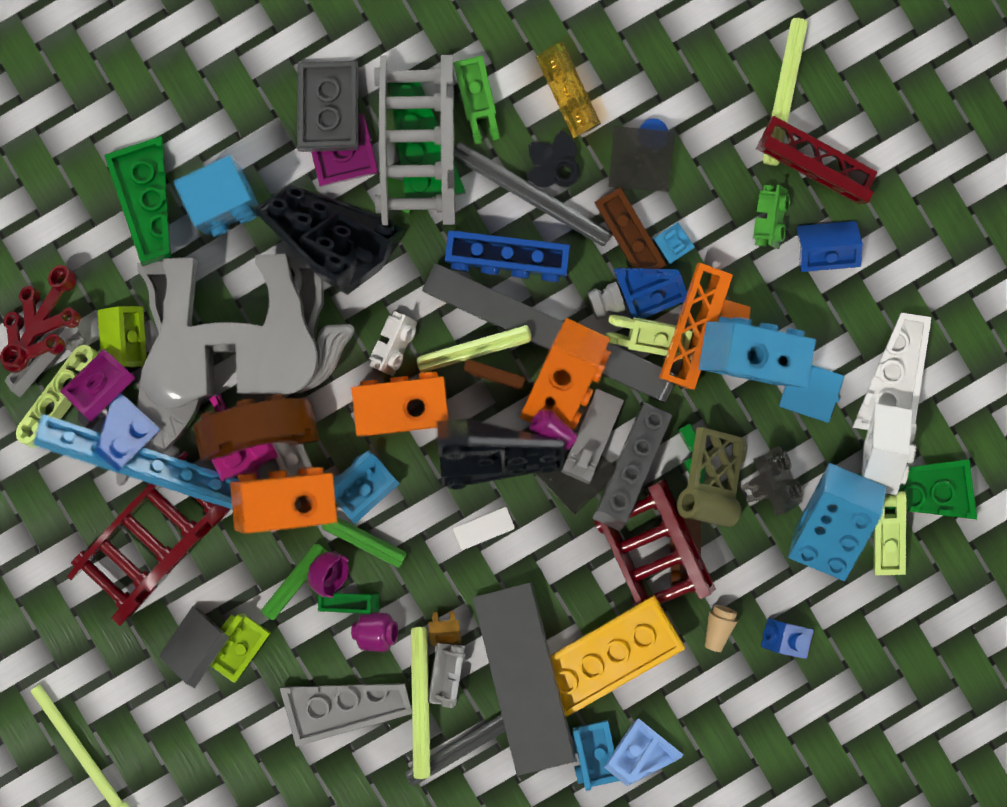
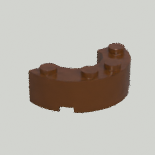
[193,394,320,461]

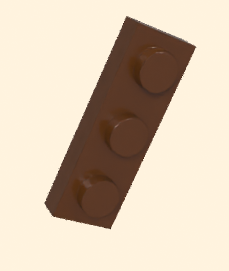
[594,187,666,269]

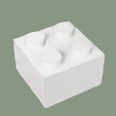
[861,404,916,495]

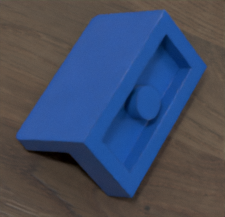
[797,221,863,272]

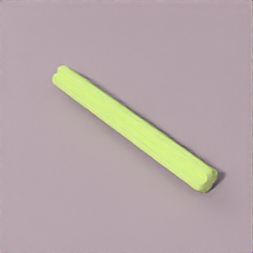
[763,18,808,166]
[411,627,430,779]

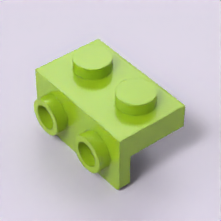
[210,612,271,683]

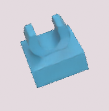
[653,223,695,265]

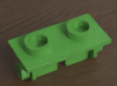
[753,185,790,249]

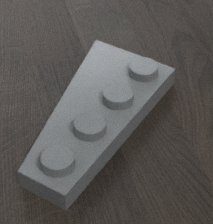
[280,683,412,747]

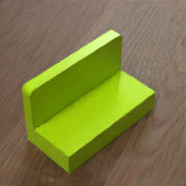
[98,306,147,368]

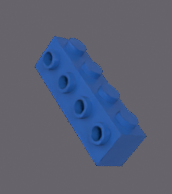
[445,230,570,282]

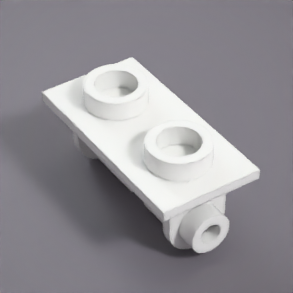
[369,311,417,376]

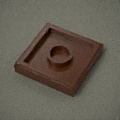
[463,359,525,390]

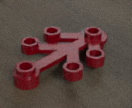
[0,265,81,373]

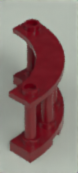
[67,451,231,626]

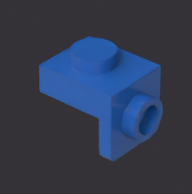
[761,618,814,659]

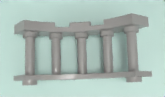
[374,55,455,225]

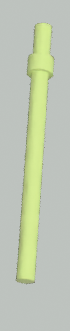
[30,684,130,807]

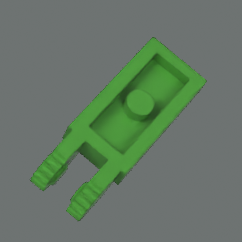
[453,55,500,144]

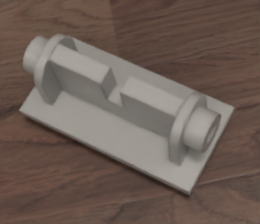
[428,643,465,708]

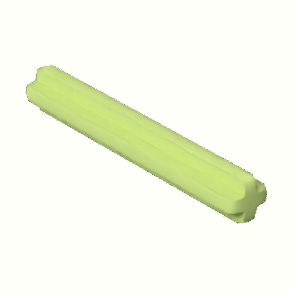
[417,325,532,373]

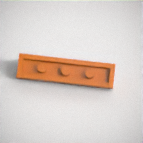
[659,263,733,390]

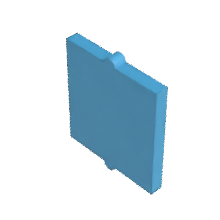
[778,365,844,423]

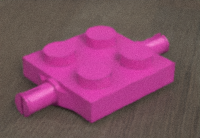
[209,394,278,482]

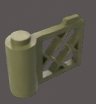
[677,427,747,527]

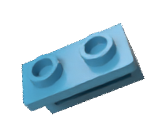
[333,450,400,524]
[571,720,620,791]

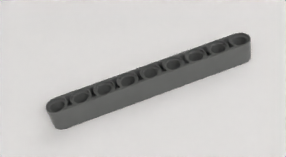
[422,263,678,403]

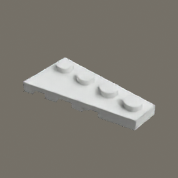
[852,313,931,430]

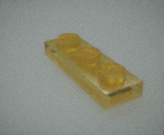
[536,42,601,138]

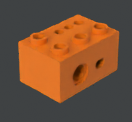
[519,318,611,430]
[351,372,450,436]
[230,467,337,533]

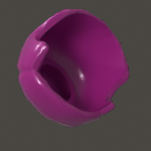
[307,552,349,598]

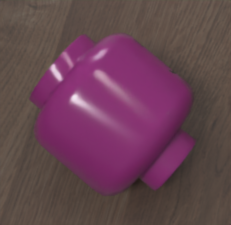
[351,612,398,652]

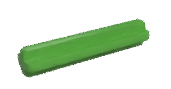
[322,517,406,568]
[261,543,328,620]

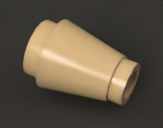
[705,605,738,652]

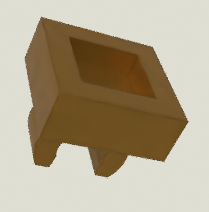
[429,611,461,646]

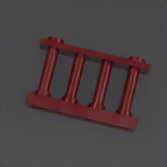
[594,479,716,607]

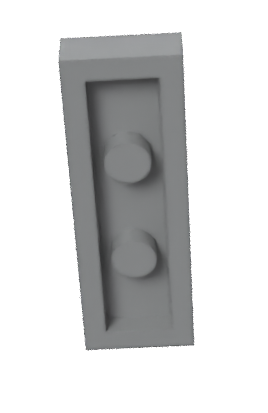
[4,317,85,397]
[561,388,624,484]

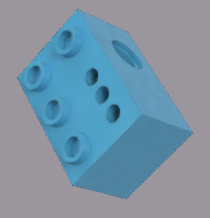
[174,155,259,237]
[698,317,816,388]
[788,463,886,581]

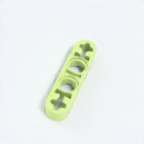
[16,345,99,448]

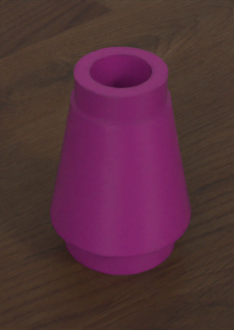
[530,409,577,450]

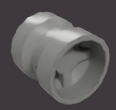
[587,282,625,320]

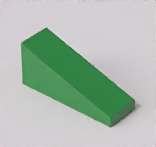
[318,593,380,614]

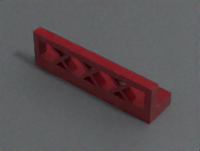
[756,116,878,205]

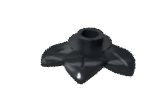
[526,131,580,187]

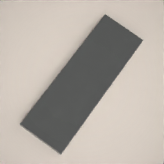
[473,582,577,776]

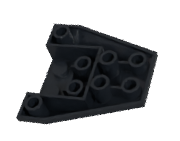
[255,185,405,295]
[437,419,564,490]

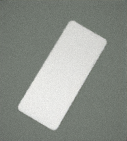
[453,507,515,550]

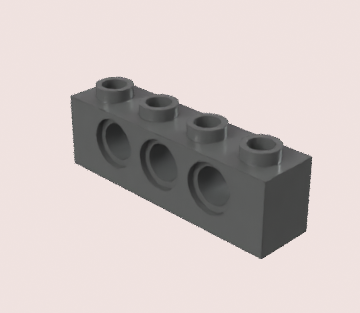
[592,403,672,531]

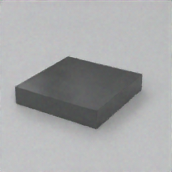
[159,606,229,688]

